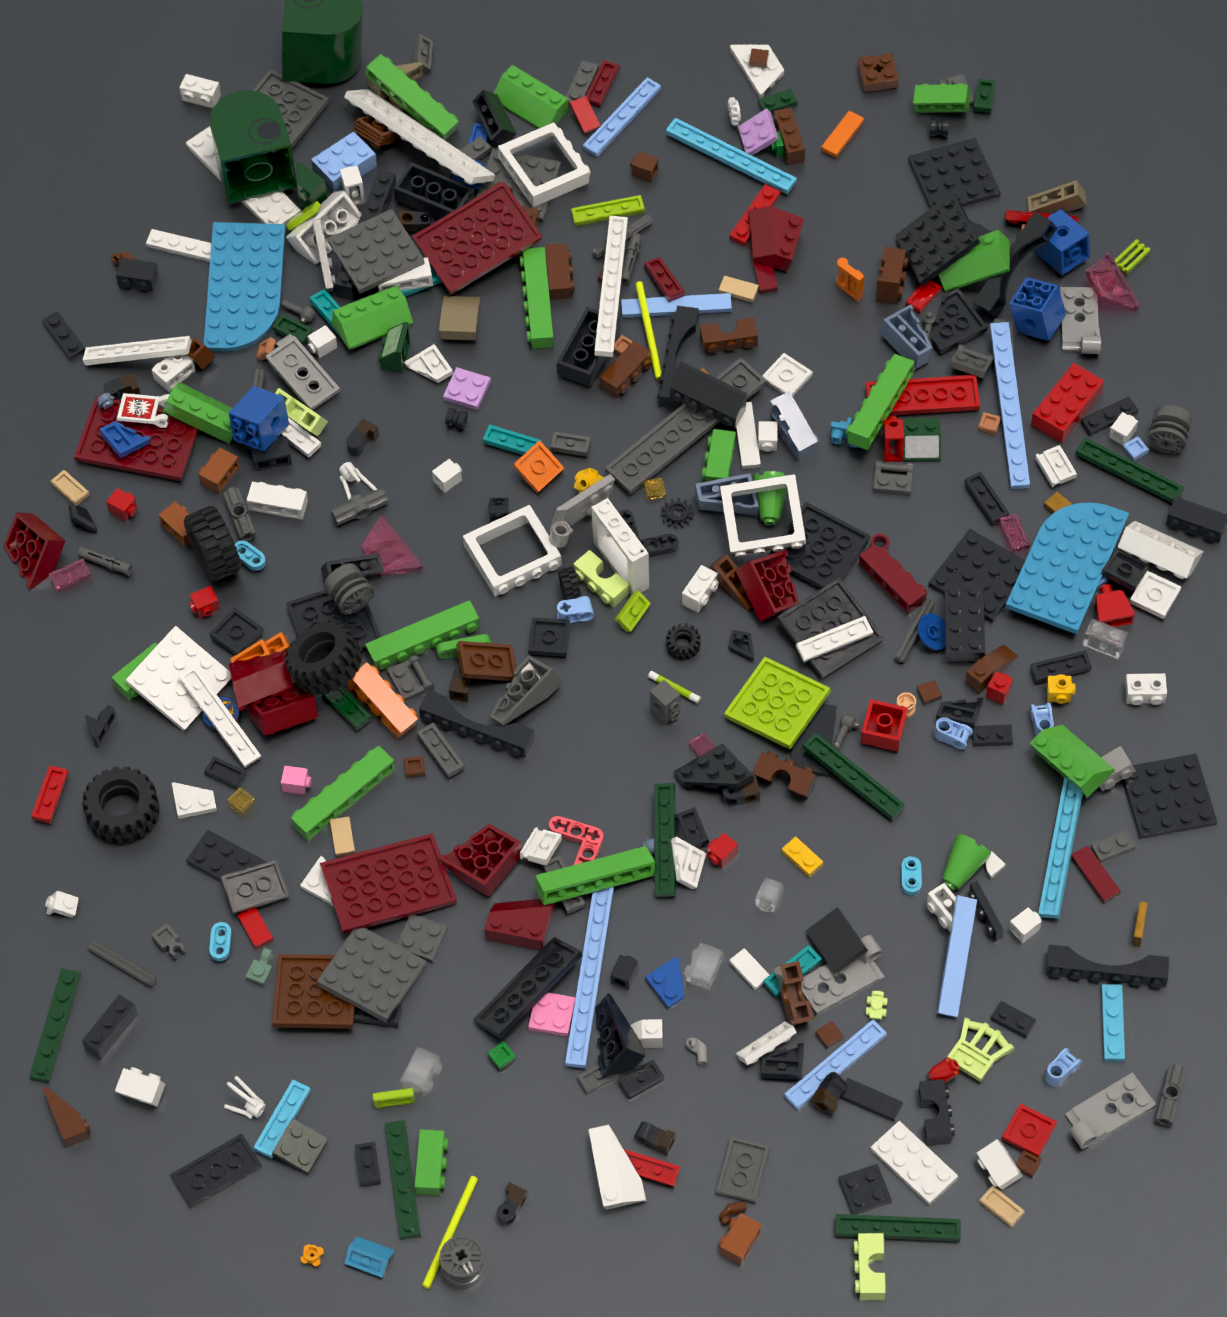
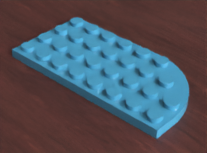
[204,222,285,352]
[1005,503,1129,634]

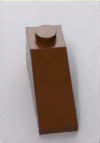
[708,554,753,611]
[965,645,1018,694]
[43,1087,90,1148]

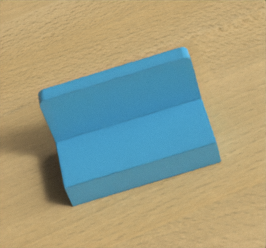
[344,1237,395,1278]

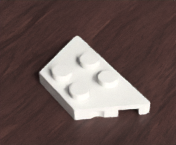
[730,45,784,98]

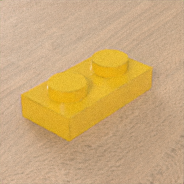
[782,836,823,877]

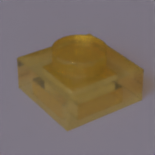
[643,477,666,500]
[227,787,255,814]

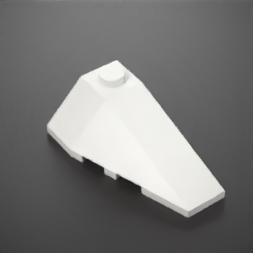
[589,1125,646,1210]

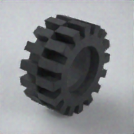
[558,566,581,600]
[666,623,701,660]

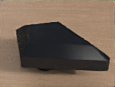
[68,504,97,533]
[728,630,754,660]

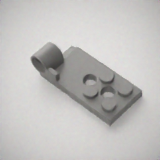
[1060,287,1101,354]
[265,334,340,410]
[549,474,615,548]
[801,935,885,1016]
[1065,1072,1156,1149]

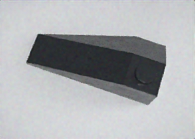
[596,993,646,1077]

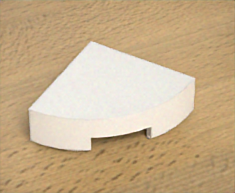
[986,851,1006,879]

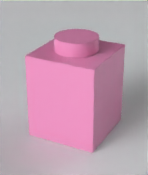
[281,766,312,795]

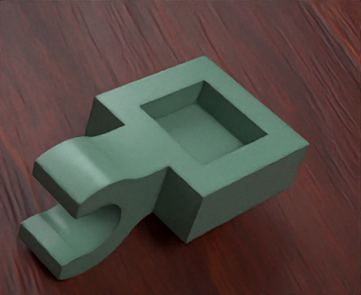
[245,948,273,986]

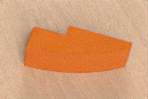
[230,632,290,663]

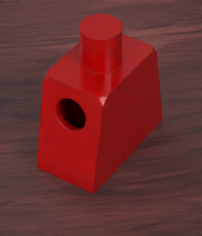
[883,416,904,462]
[1095,584,1135,631]

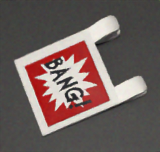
[117,393,169,428]

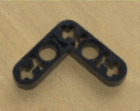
[618,510,679,557]

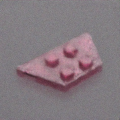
[1085,252,1141,311]
[361,515,423,576]

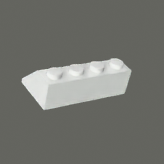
[286,191,361,265]
[1118,521,1204,579]

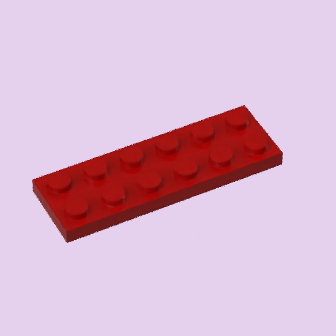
[865,375,980,416]

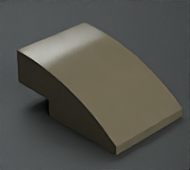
[439,296,481,340]

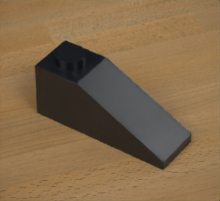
[321,553,384,582]

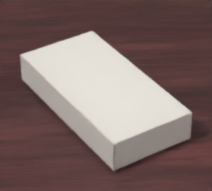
[729,948,769,990]

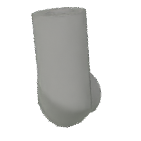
[686,1037,708,1065]

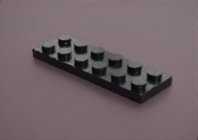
[473,937,583,1039]

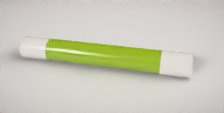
[648,671,701,704]

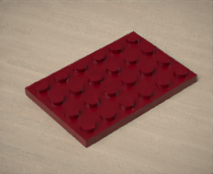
[412,181,543,295]
[74,396,199,482]
[320,833,457,934]

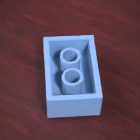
[311,132,377,192]

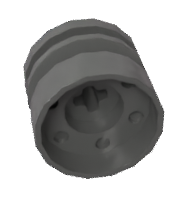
[1147,405,1192,453]
[324,564,375,614]
[440,1236,485,1289]

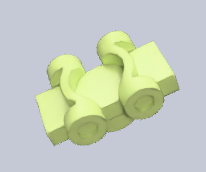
[866,991,888,1020]

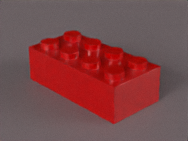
[1031,363,1104,443]

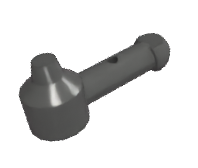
[281,299,316,324]
[922,312,936,342]
[832,713,860,750]

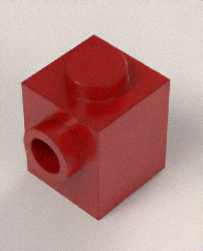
[106,488,137,521]
[189,586,220,619]
[986,671,1013,705]
[707,833,738,868]

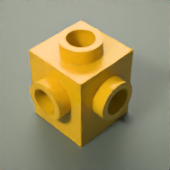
[573,468,605,493]
[1047,674,1075,704]

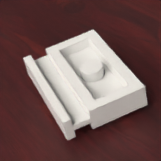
[1035,445,1077,487]
[520,827,562,865]

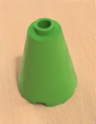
[752,471,788,525]
[942,834,991,891]

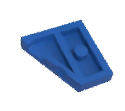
[100,421,150,458]
[645,956,685,1009]

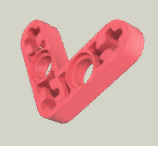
[549,816,604,865]

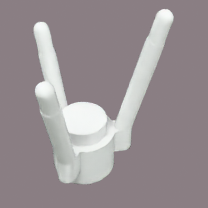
[339,462,377,500]
[224,1076,266,1119]

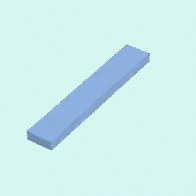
[582,77,661,158]
[621,293,732,318]
[937,896,977,1018]
[784,1020,887,1111]

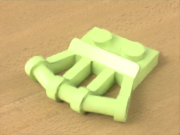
[947,1018,1015,1082]

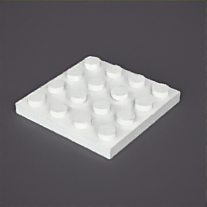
[125,626,231,732]

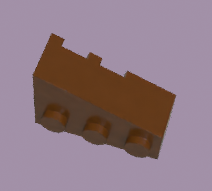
[876,247,908,304]

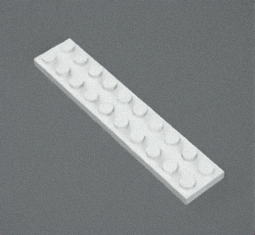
[345,89,495,185]

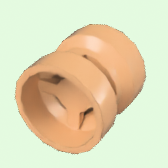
[897,693,916,718]

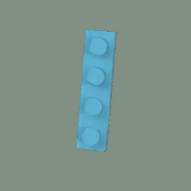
[1101,984,1125,1062]
[253,1080,311,1159]

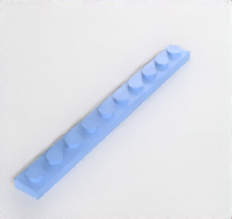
[990,322,1030,489]
[565,887,614,1069]

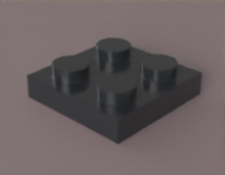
[1101,548,1150,592]
[209,607,264,655]
[528,617,570,657]
[839,1164,892,1215]

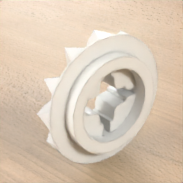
[728,97,741,126]

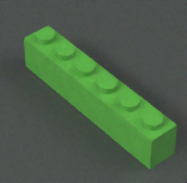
[365,54,459,141]
[520,247,554,349]
[846,354,915,450]
[365,600,480,670]
[291,745,395,841]
[535,846,655,905]

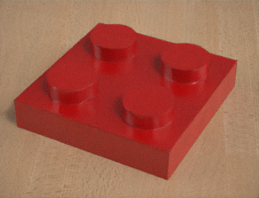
[1002,1103,1057,1157]

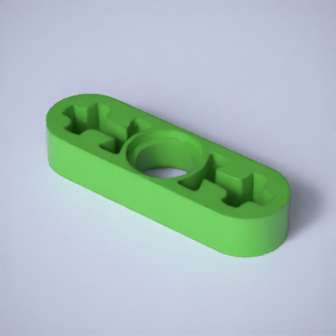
[436,634,491,659]

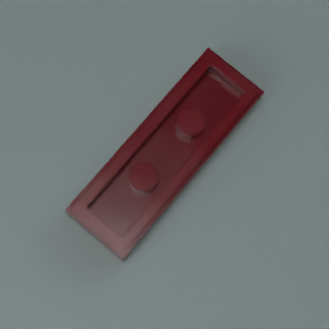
[586,60,620,108]
[749,246,778,294]
[644,257,685,302]
[1071,846,1121,903]

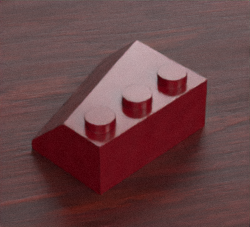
[748,206,804,272]
[3,512,66,590]
[736,549,799,622]
[228,651,294,711]
[245,682,318,735]
[439,824,522,897]
[484,899,556,951]

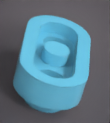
[235,540,266,571]
[901,856,922,895]
[209,922,232,961]

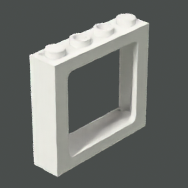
[498,122,591,207]
[720,474,806,558]
[592,498,649,595]
[463,505,562,596]

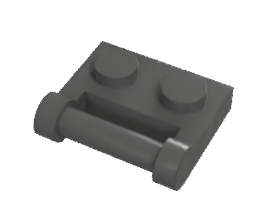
[949,344,994,379]
[873,460,914,496]
[387,655,435,702]

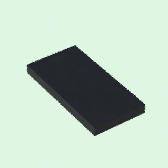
[791,704,837,777]
[170,1133,262,1209]

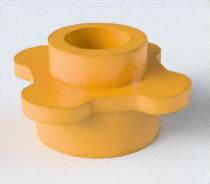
[300,1244,324,1267]

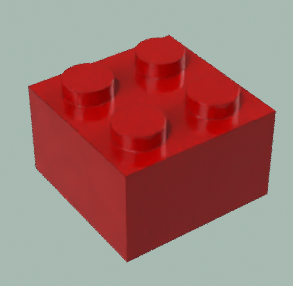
[860,699,908,752]

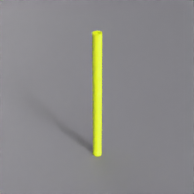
[635,282,662,380]
[422,1176,478,1289]

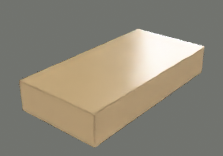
[719,276,759,303]
[50,470,90,505]
[330,816,355,857]
[979,1185,1025,1228]

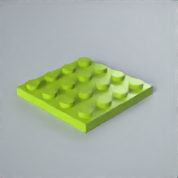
[724,657,831,749]

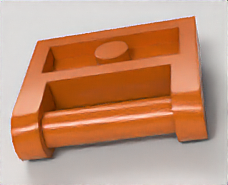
[836,258,864,301]

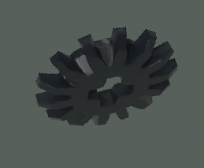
[660,498,694,528]

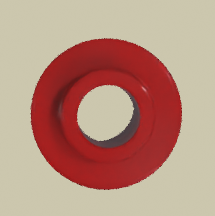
[928,1057,960,1083]

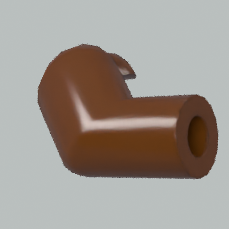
[111,252,137,265]
[719,1201,747,1226]

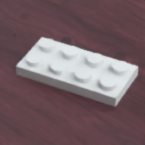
[870,1121,958,1205]

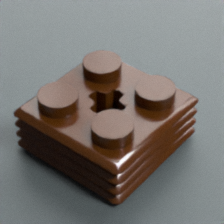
[858,53,899,92]
[352,116,400,148]

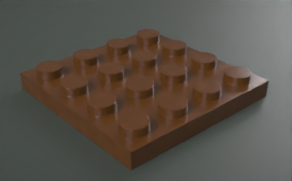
[272,954,355,1029]

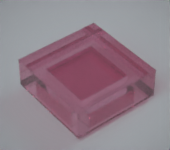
[688,733,715,757]

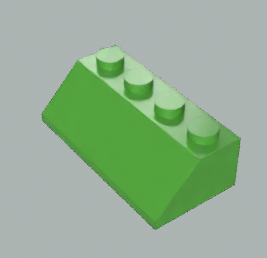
[494,65,569,129]
[939,230,1010,292]
[332,285,413,350]
[163,382,233,444]
[1030,725,1115,798]

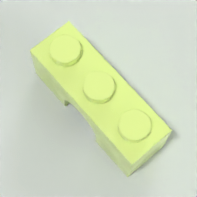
[275,388,328,436]
[573,550,630,608]
[854,1233,886,1300]

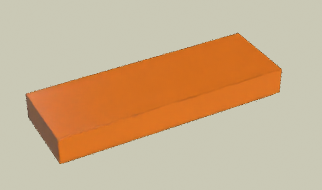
[821,111,864,158]

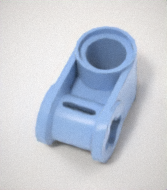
[557,596,594,623]
[1030,702,1054,736]
[934,717,973,750]
[1045,1048,1082,1087]

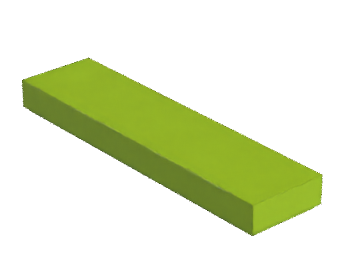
[571,195,645,226]

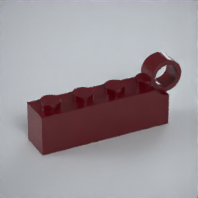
[859,534,927,615]

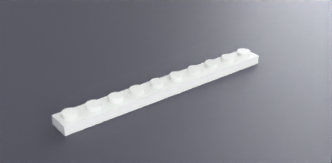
[594,216,628,357]

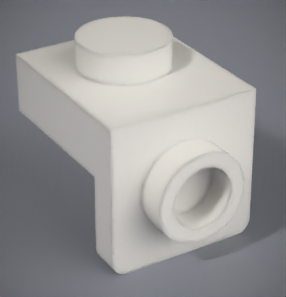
[45,891,79,918]

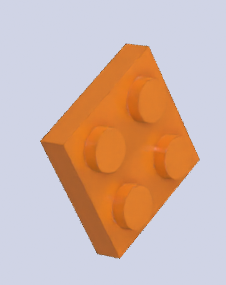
[512,440,564,493]

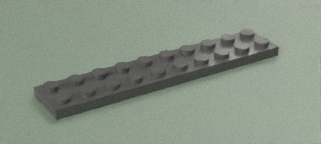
[605,358,766,495]

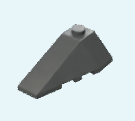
[489,655,562,726]

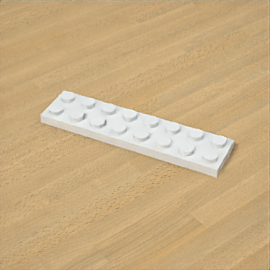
[186,126,301,226]

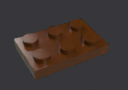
[456,641,516,681]

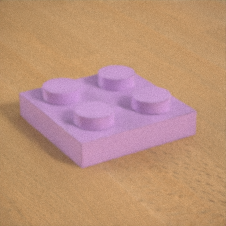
[738,109,779,156]
[443,367,491,411]

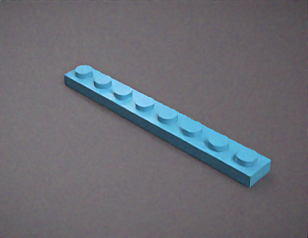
[666,118,797,194]
[1038,778,1083,919]

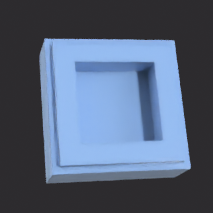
[1122,436,1149,461]

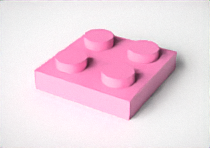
[528,993,576,1037]

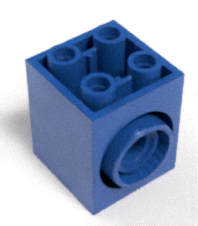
[1034,209,1090,275]
[1009,277,1066,341]
[228,386,289,451]

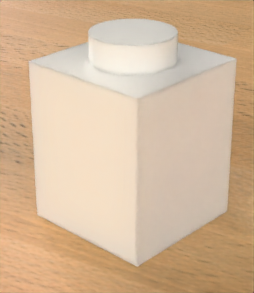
[307,325,337,358]
[1109,412,1138,445]
[758,421,778,452]
[432,459,462,493]
[1009,907,1042,943]

